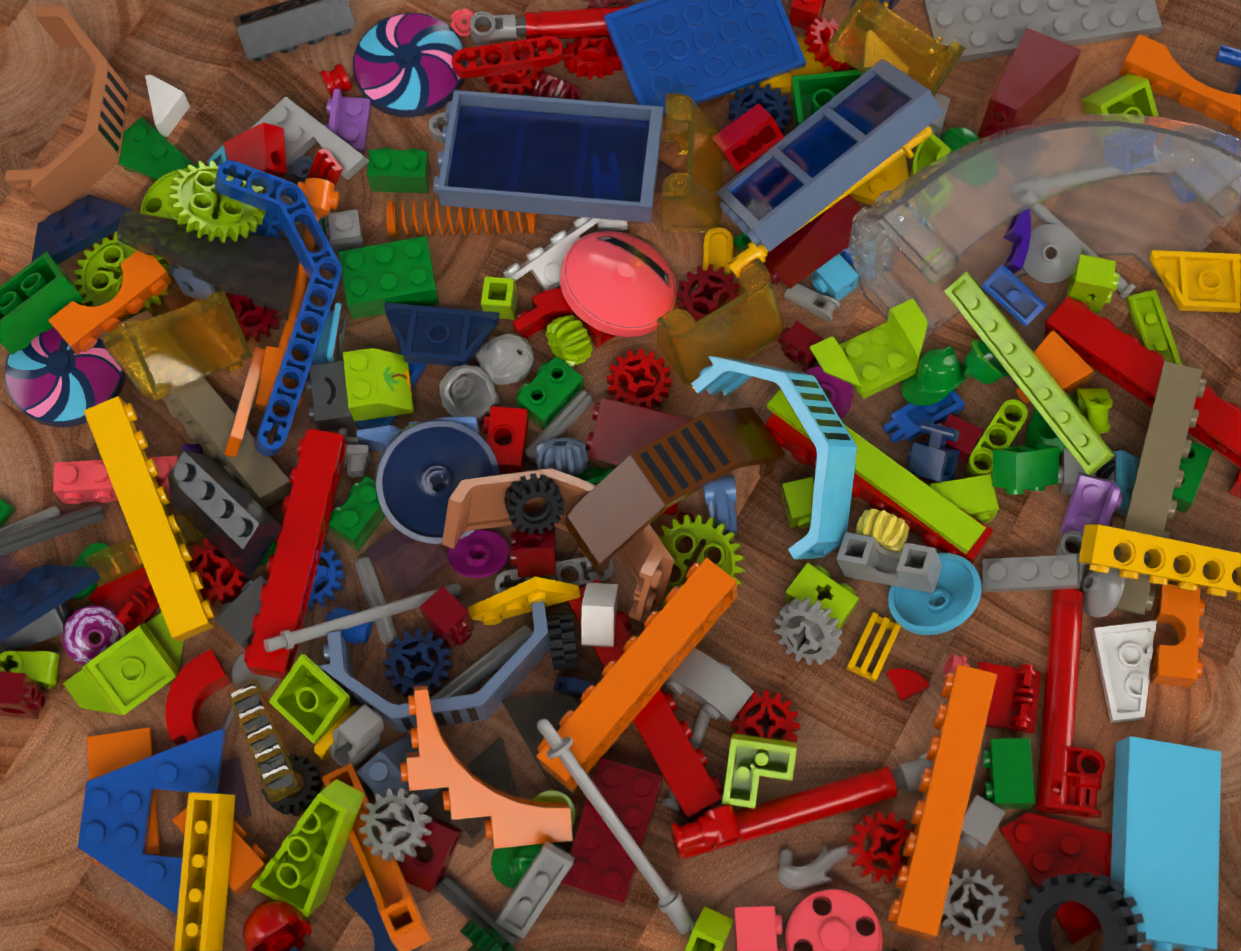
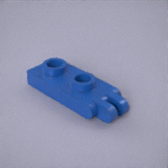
[882,390,965,443]

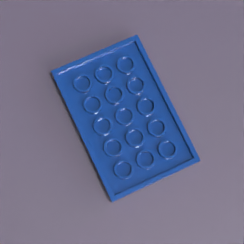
[604,0,806,117]

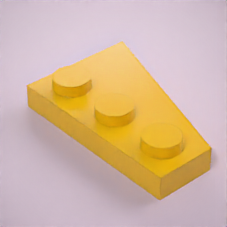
[468,577,580,625]

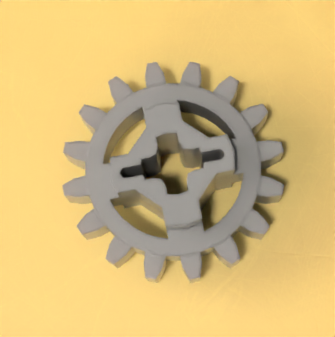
[774,597,843,665]
[359,788,432,862]
[942,869,1009,943]

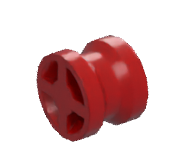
[320,63,352,99]

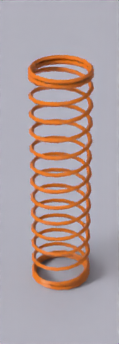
[386,199,536,237]

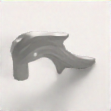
[777,845,854,890]

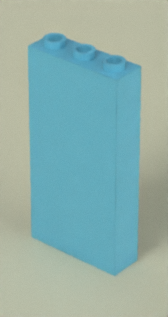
[1110,736,1221,951]

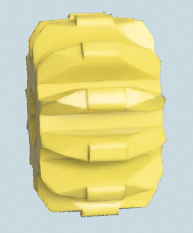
[855,509,910,552]

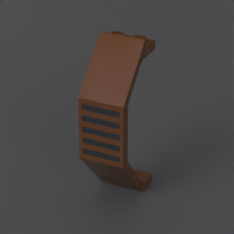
[565,407,786,575]

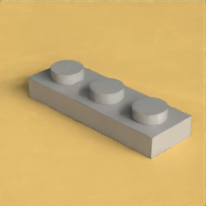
[983,554,1080,592]
[495,841,574,939]

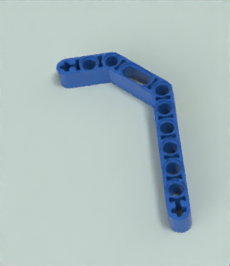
[214,160,342,456]

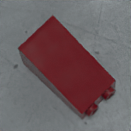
[978,28,1081,148]
[742,172,875,289]
[586,397,694,465]

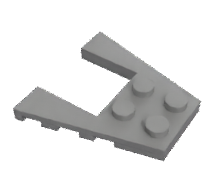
[250,97,369,237]

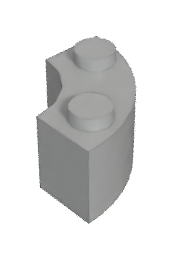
[665,648,754,721]

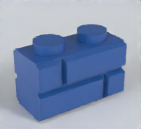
[981,264,1046,327]

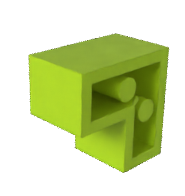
[722,733,797,808]

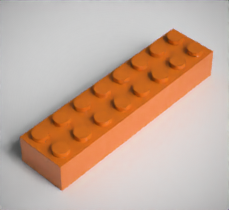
[536,557,737,792]
[888,664,997,941]

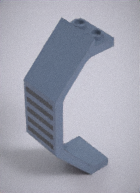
[318,602,551,733]

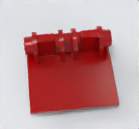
[88,551,159,631]
[977,661,1042,734]

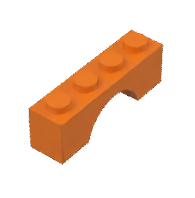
[49,246,171,355]

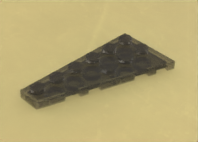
[117,210,299,320]

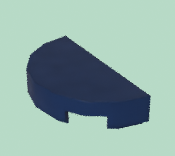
[553,676,597,699]

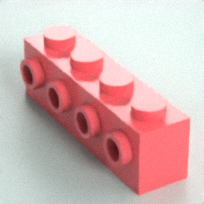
[53,456,179,505]

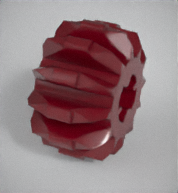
[532,72,582,100]

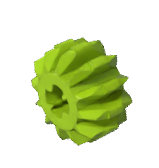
[546,315,593,367]

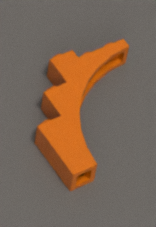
[400,685,573,848]

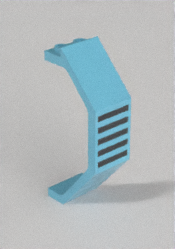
[691,356,857,560]

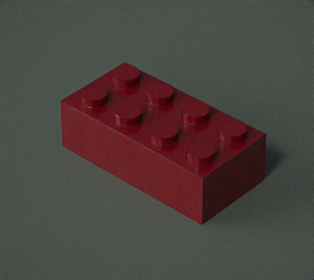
[561,758,663,908]

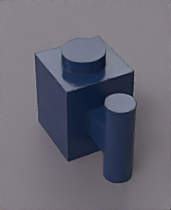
[907,421,960,482]

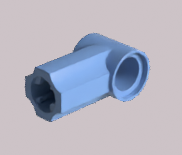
[703,475,738,535]

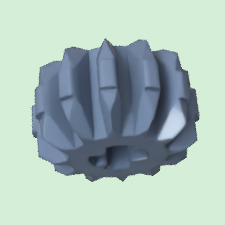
[535,437,588,476]

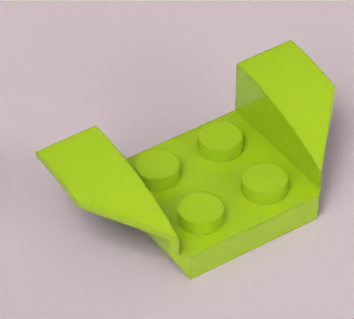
[809,298,928,399]
[63,612,184,715]

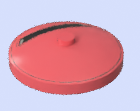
[559,231,677,337]

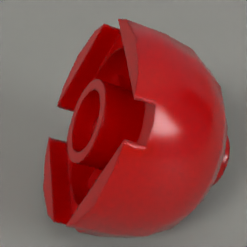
[242,900,312,951]

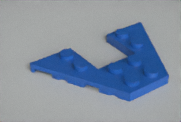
[78,729,226,914]

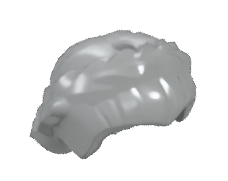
[475,333,535,385]
[439,365,500,423]

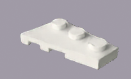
[1092,621,1157,723]

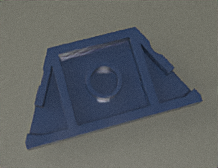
[32,195,137,264]
[384,303,499,366]
[0,565,100,643]

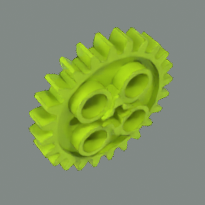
[168,160,266,243]
[73,231,171,320]
[657,514,745,606]

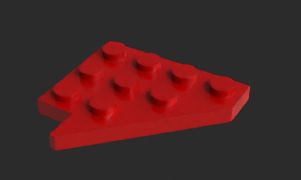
[999,812,1112,944]

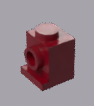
[777,321,825,372]

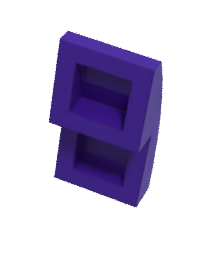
[1003,206,1031,274]

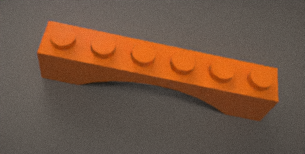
[1119,34,1241,131]
[322,763,432,951]

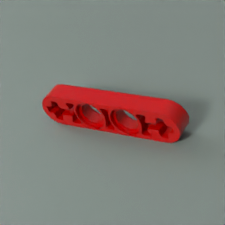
[451,36,563,79]

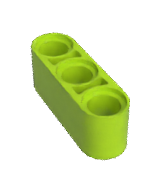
[965,399,1028,478]

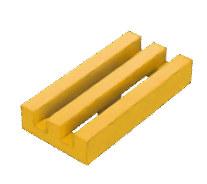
[847,612,901,683]

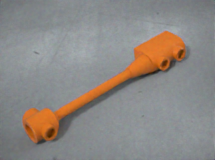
[255,178,340,415]

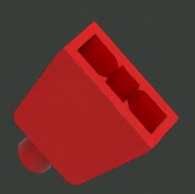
[223,122,287,193]

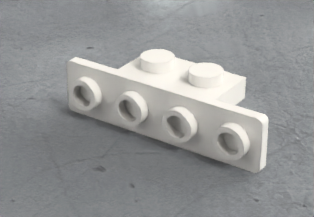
[503,217,601,291]

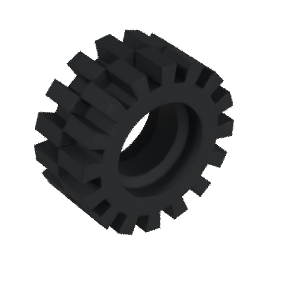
[504,473,565,535]
[546,611,579,671]
[261,753,323,816]

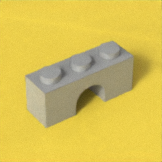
[836,532,942,593]

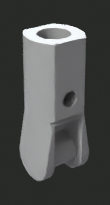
[784,283,840,322]

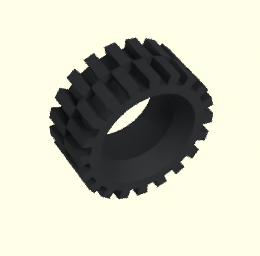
[1014,872,1146,951]

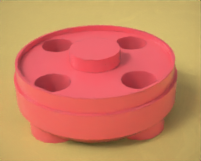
[785,889,883,951]

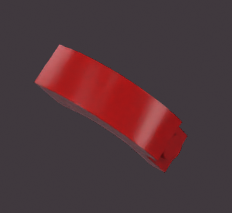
[513,288,615,348]
[165,649,232,746]

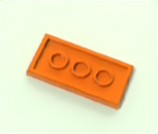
[87,727,162,865]

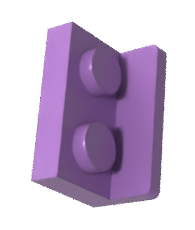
[324,89,372,155]
[1060,472,1122,534]

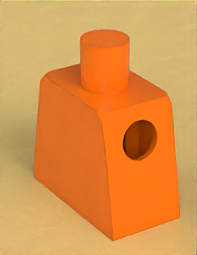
[1016,330,1094,403]

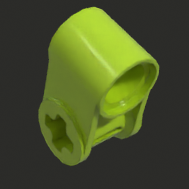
[1073,388,1113,434]
[0,651,60,688]

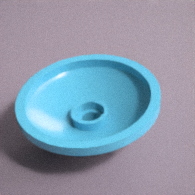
[888,553,982,635]

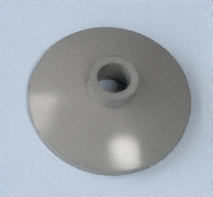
[1023,224,1081,283]
[1080,559,1125,618]

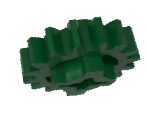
[460,919,516,951]

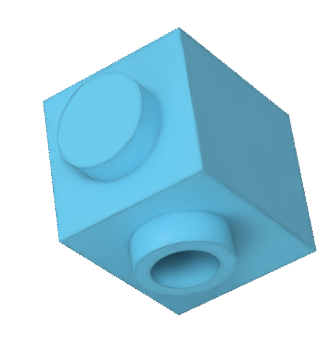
[811,254,859,302]

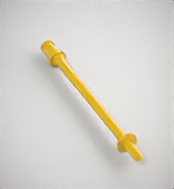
[726,126,932,278]

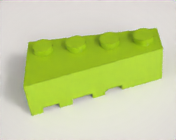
[251,779,365,918]

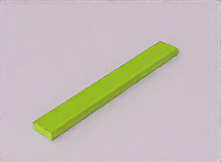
[944,271,1115,475]
[767,389,986,554]

